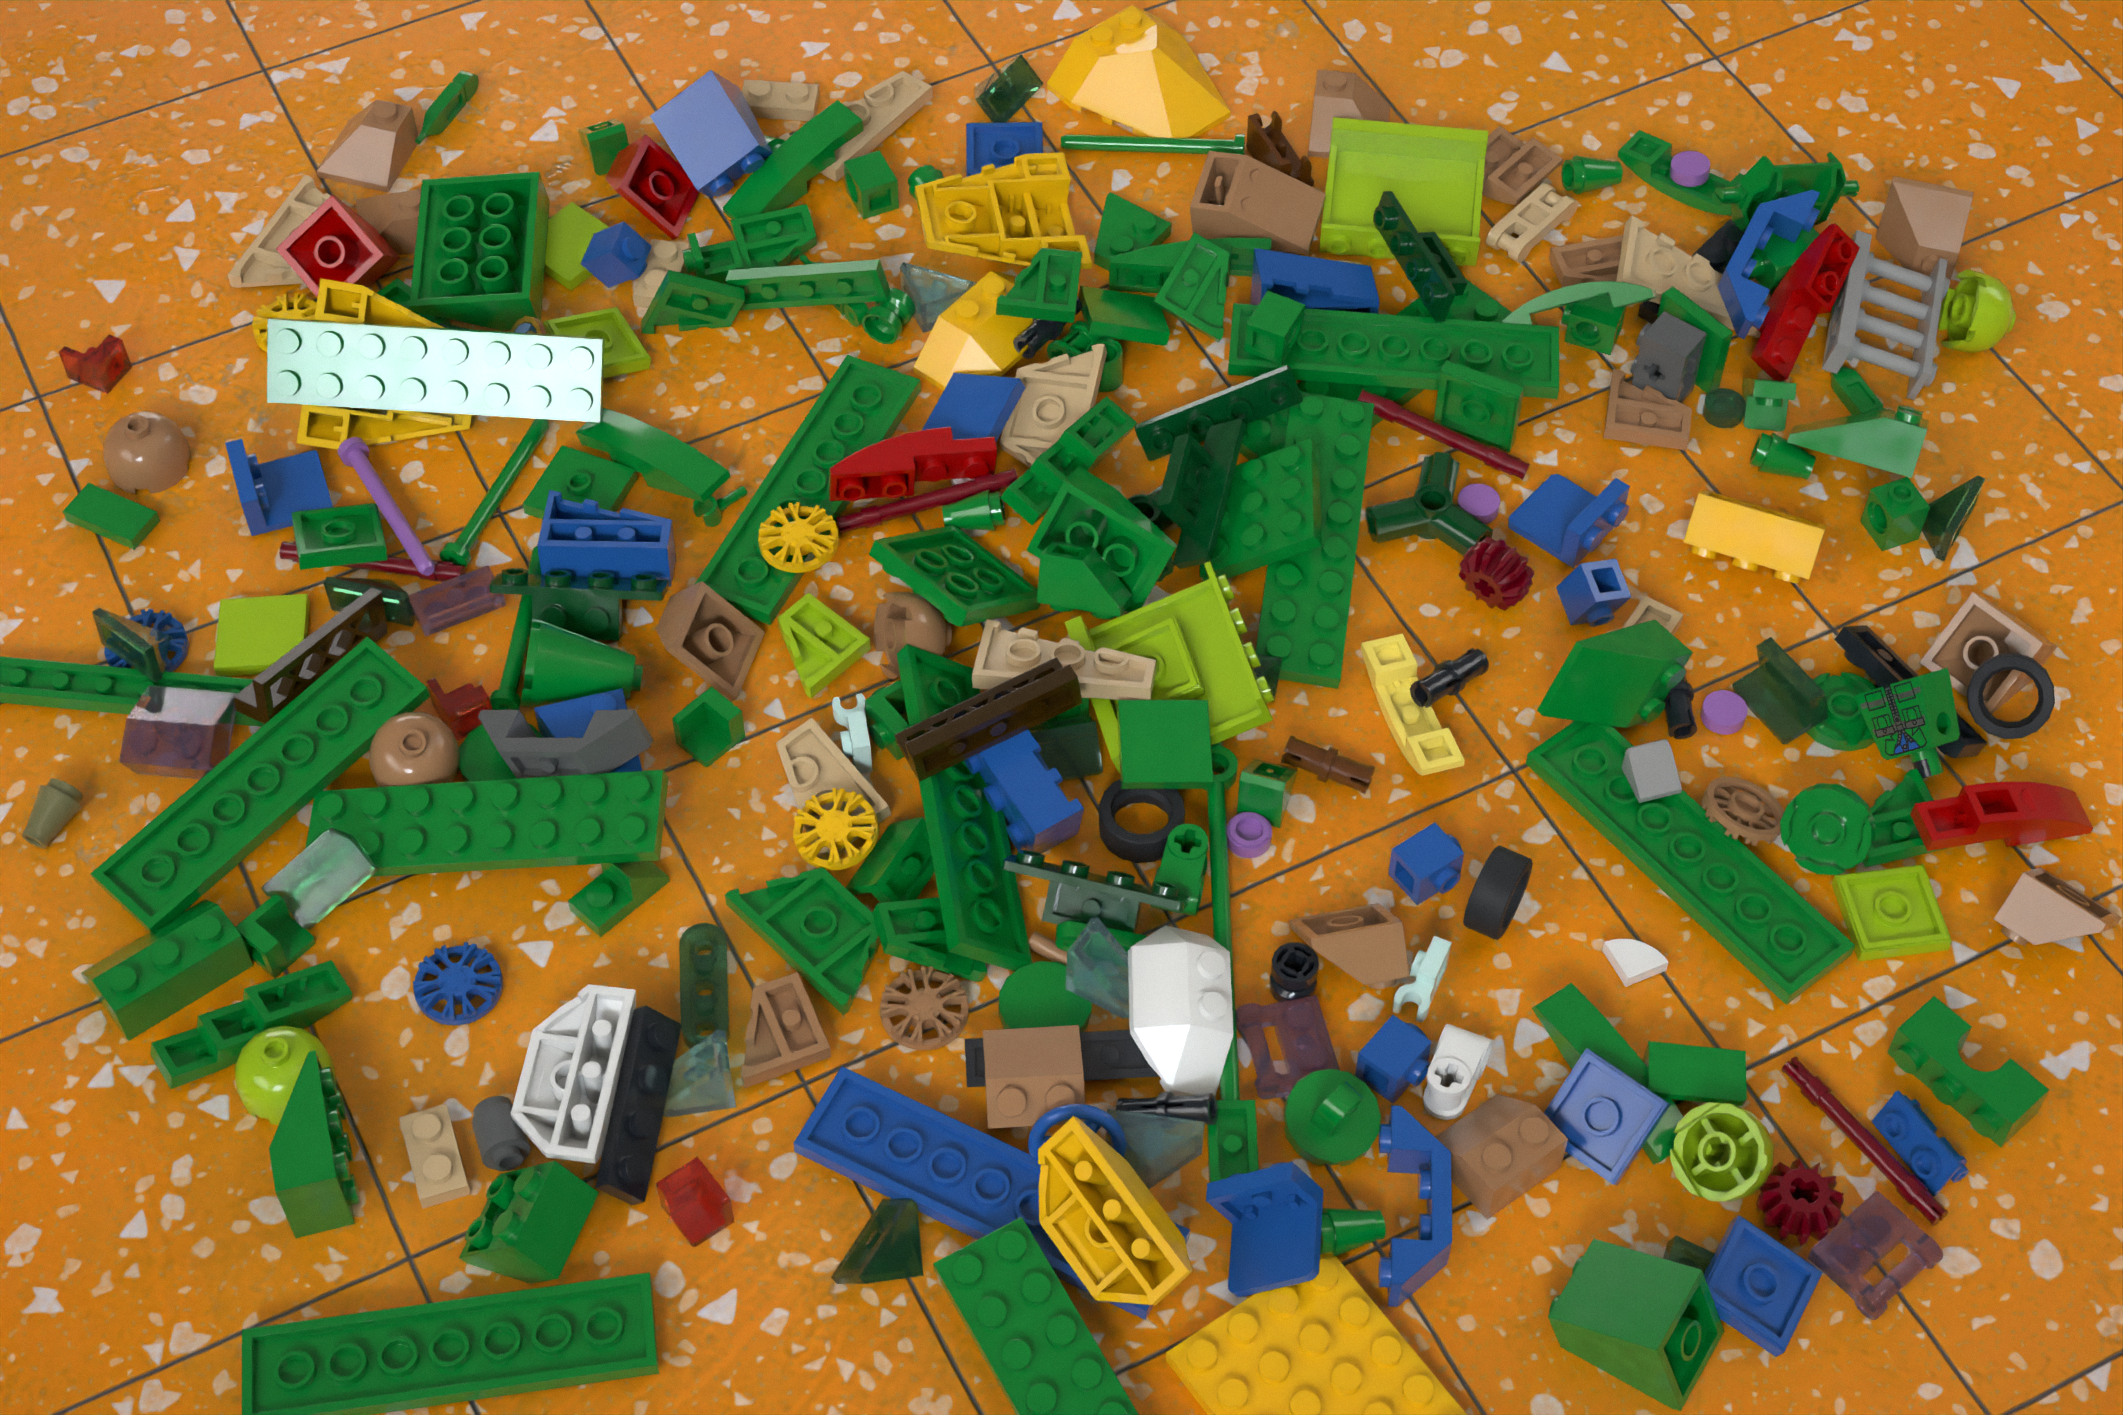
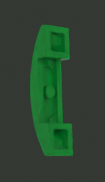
[1618,130,1744,216]
[1500,281,1657,325]

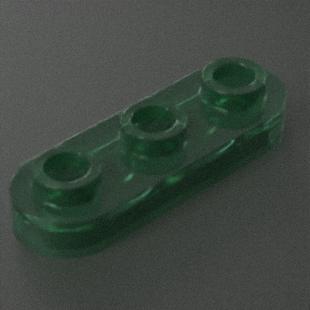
[679,923,730,1054]

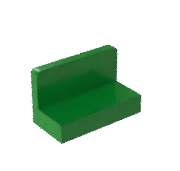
[845,817,934,903]
[1642,1041,1747,1106]

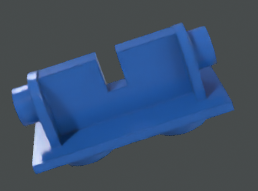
[1871,1090,1969,1197]

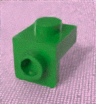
[682,233,745,283]
[865,680,909,760]

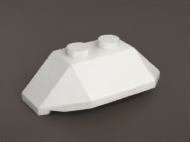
[1128,925,1234,1096]
[511,984,636,1163]

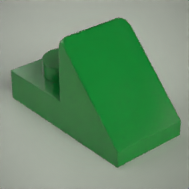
[578,119,629,176]
[1742,378,1797,431]
[568,861,670,937]

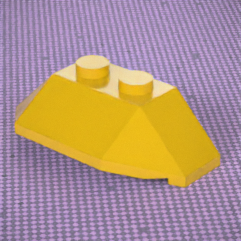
[913,271,1033,391]
[1038,1116,1192,1306]

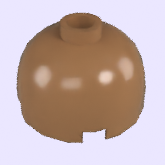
[103,411,191,494]
[874,592,952,679]
[369,712,460,787]

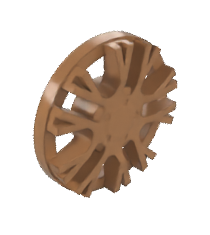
[1701,777,1784,846]
[880,966,969,1050]

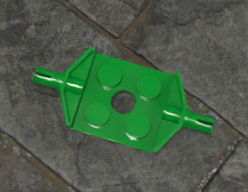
[1712,152,1860,232]

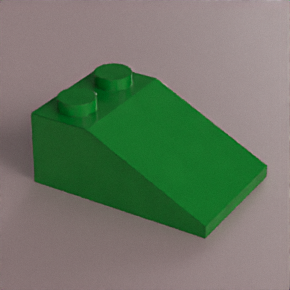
[1787,405,1929,478]
[1026,466,1178,613]
[1537,619,1693,728]

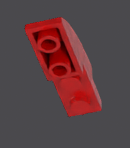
[1750,223,1860,381]
[829,427,997,501]
[1910,782,2093,851]

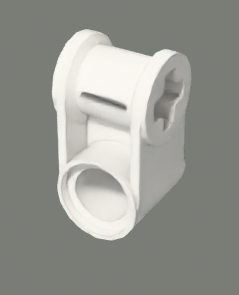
[1423,1024,1493,1120]

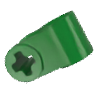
[1047,321,1123,392]
[1150,824,1208,917]

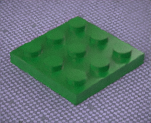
[1200,438,1322,581]
[869,525,1041,627]

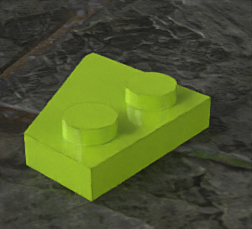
[778,592,871,698]

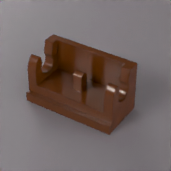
[1246,111,1314,187]

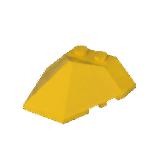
[1047,5,1231,138]
[915,152,1092,269]
[296,278,472,450]

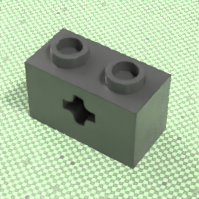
[1630,311,1707,403]

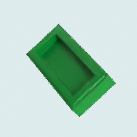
[63,483,160,550]

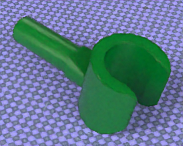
[693,486,747,527]

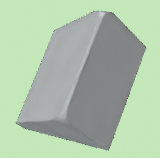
[1621,739,1682,803]

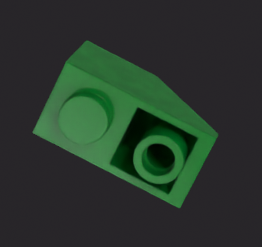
[1037,540,1132,619]

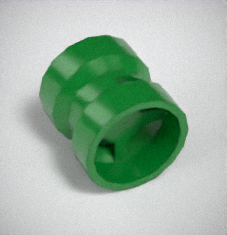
[862,288,916,344]

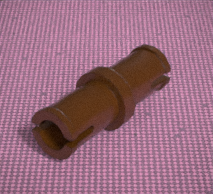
[1281,735,1375,794]

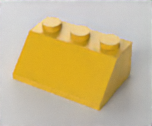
[1683,490,1827,584]

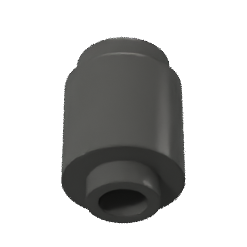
[471,1096,531,1171]

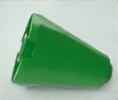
[520,619,643,708]

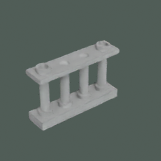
[1821,230,1950,400]

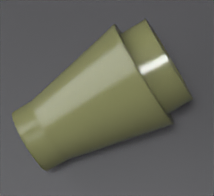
[21,778,83,849]

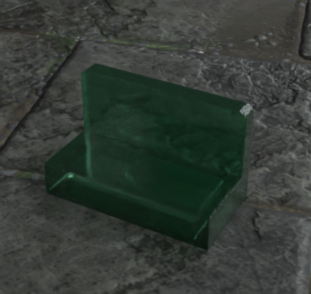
[1732,637,1828,744]
[1028,715,1103,781]
[261,828,379,930]

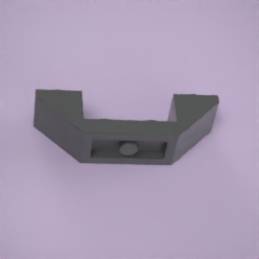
[478,709,653,779]

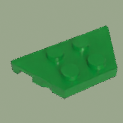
[725,867,881,1016]

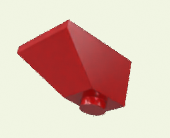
[605,134,699,240]
[276,195,400,298]

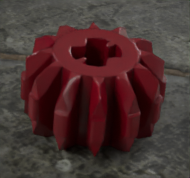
[1458,537,1534,611]
[1756,1158,1844,1246]

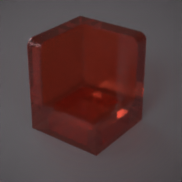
[59,334,132,394]
[426,677,492,741]
[656,1156,735,1247]

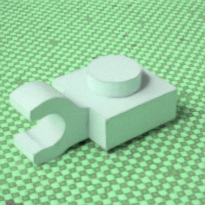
[832,693,873,774]
[1393,936,1452,1022]

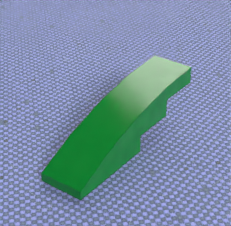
[723,100,864,219]
[1109,238,1272,293]
[1000,396,1137,525]
[576,408,731,502]
[150,960,353,1089]
[1532,983,1684,1165]

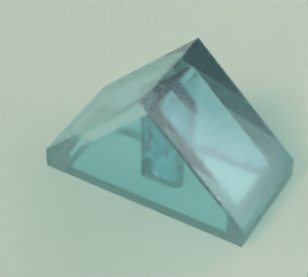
[900,262,977,333]
[1065,917,1129,1019]
[663,1029,736,1117]
[1106,1109,1205,1189]

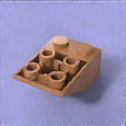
[1190,151,1326,255]

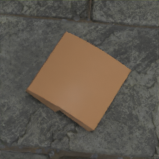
[1482,126,1563,205]

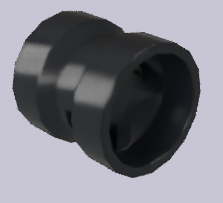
[1269,942,1319,1007]

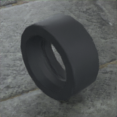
[1967,653,2055,739]
[1099,779,1185,863]
[1463,845,1533,940]

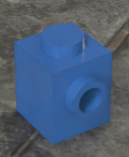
[580,222,652,288]
[1556,559,1632,627]
[1388,822,1464,905]
[1355,1015,1432,1104]

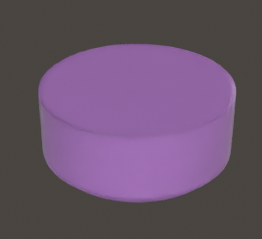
[1670,151,1710,187]
[1457,484,1500,524]
[1700,690,1748,735]
[1227,812,1272,858]

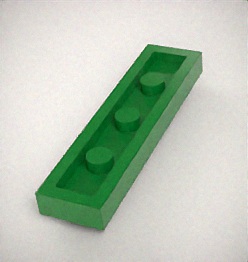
[725,259,890,311]

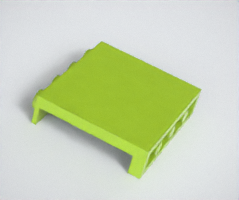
[1319,117,1488,266]
[1065,561,1274,773]

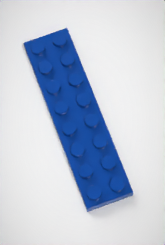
[793,1066,1190,1320]

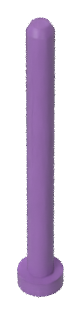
[338,437,435,576]

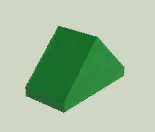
[1237,759,1298,828]

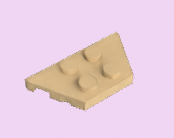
[228,175,330,288]
[999,344,1107,468]

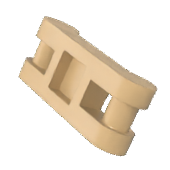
[1486,183,1578,263]

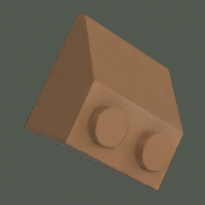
[983,1025,1085,1129]
[1435,1094,1568,1220]

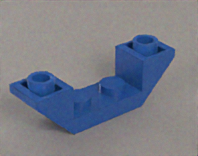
[1717,190,1820,340]
[1378,1105,1452,1307]

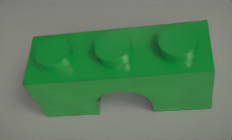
[1887,996,2049,1147]

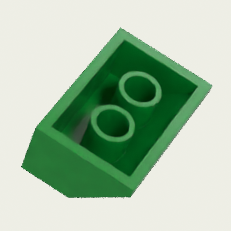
[81,899,253,1041]

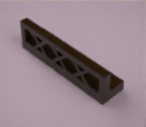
[233,587,388,724]
[894,657,1082,782]

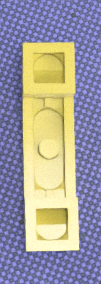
[1361,633,1465,776]

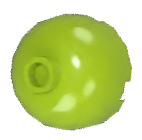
[1938,269,2016,353]
[235,1026,336,1125]
[1670,1102,1774,1202]

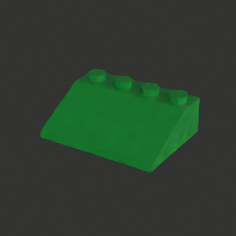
[409,172,550,330]

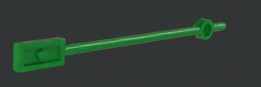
[1203,741,1259,1183]

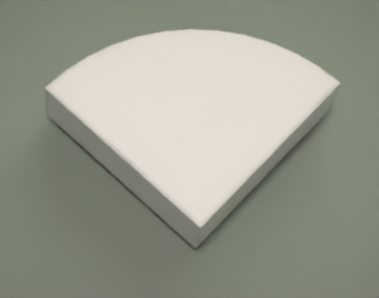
[1602,939,1669,987]

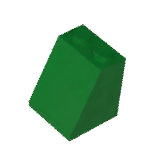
[1548,1239,1725,1411]

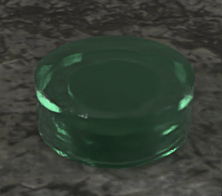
[1702,388,1746,428]

